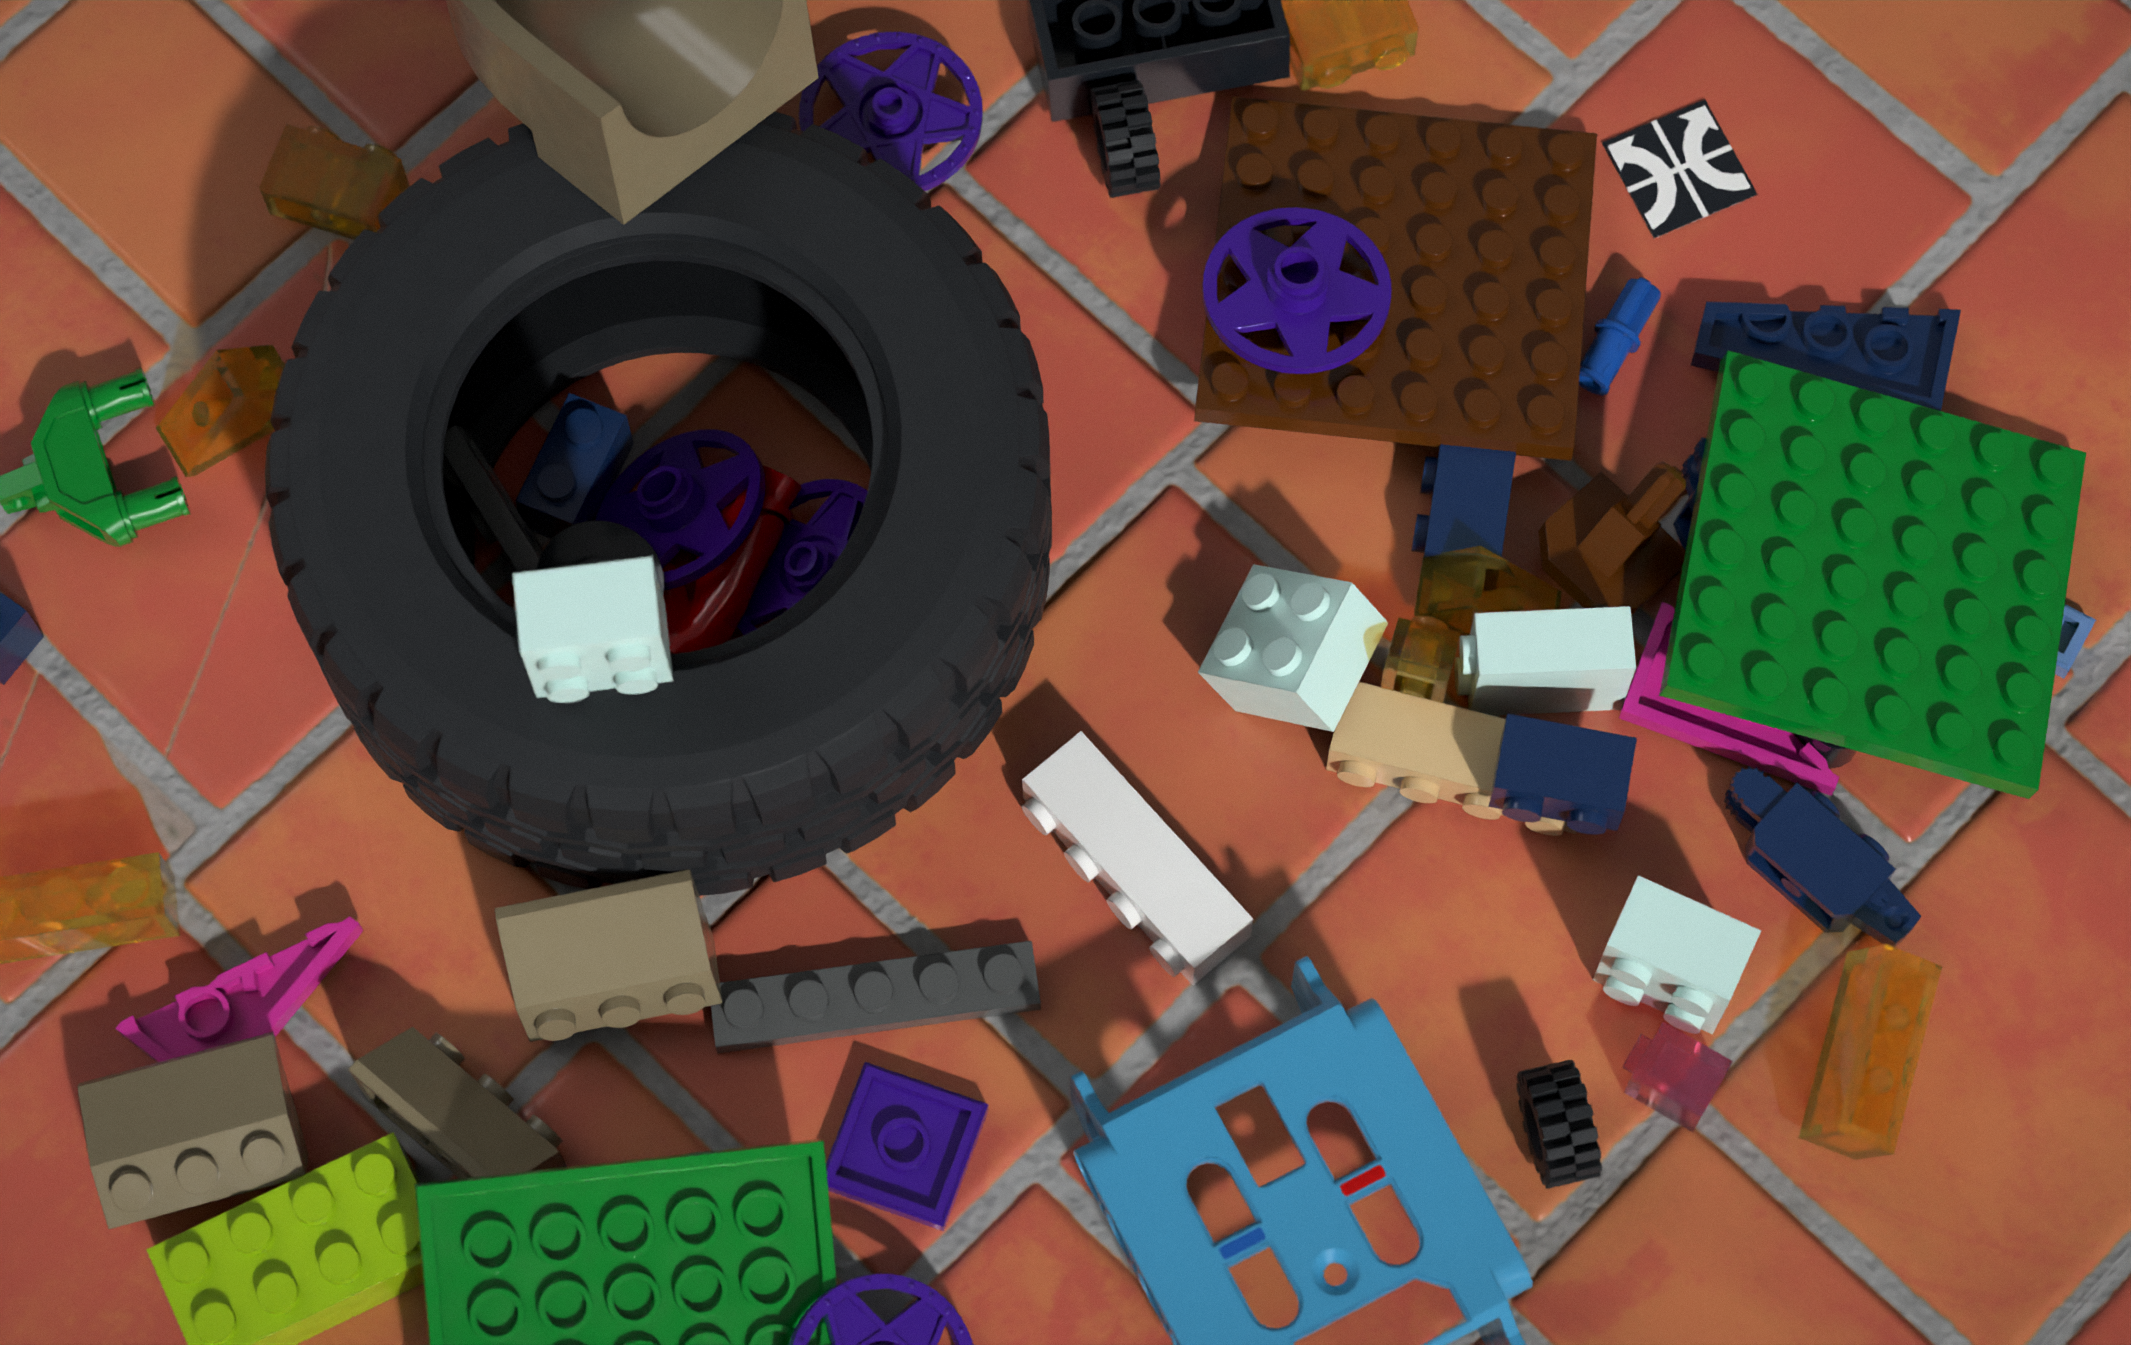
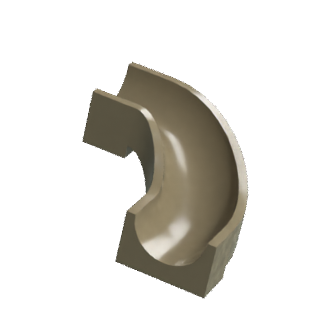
[446,0,819,225]

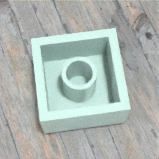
[513,557,673,703]
[1198,564,1388,732]
[1593,875,1761,1035]

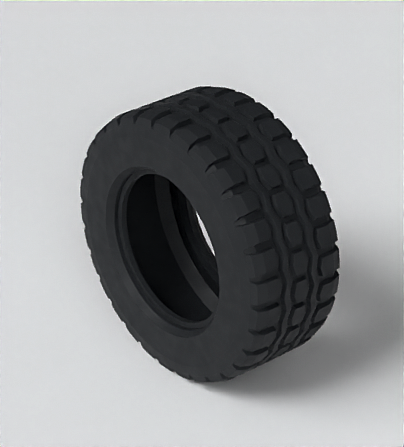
[265,111,1052,896]

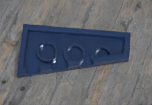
[1691,302,1961,411]

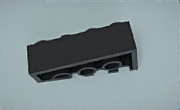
[1027,0,1290,122]

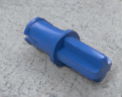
[1579,277,1661,395]

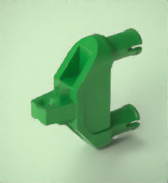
[0,367,191,547]

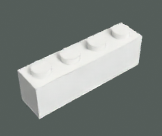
[1021,731,1253,985]

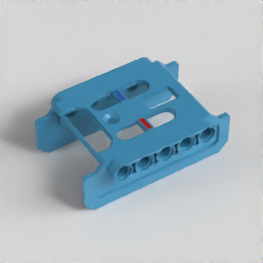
[1070,956,1533,1345]

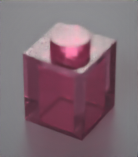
[1622,1022,1733,1132]

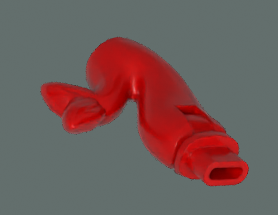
[663,466,802,654]

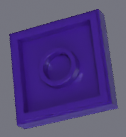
[826,1062,989,1231]

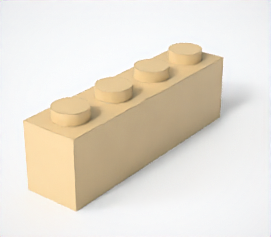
[1326,682,1576,836]

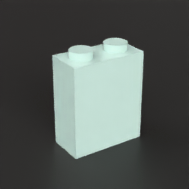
[1454,606,1636,715]

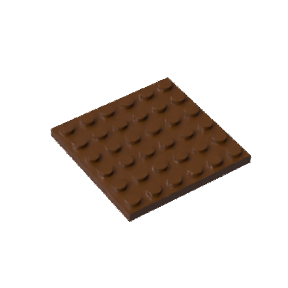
[1194,96,1597,461]

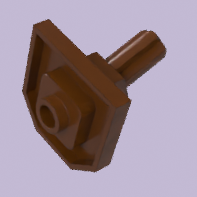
[1538,462,1686,616]

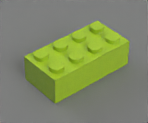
[146,1132,423,1345]

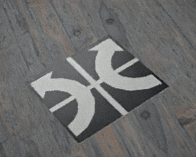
[1602,99,1758,238]

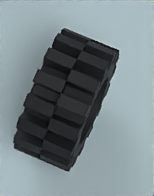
[1090,79,1161,198]
[1516,1060,1602,1189]

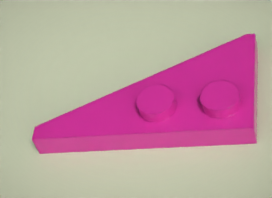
[1619,602,1839,796]
[115,916,364,1062]

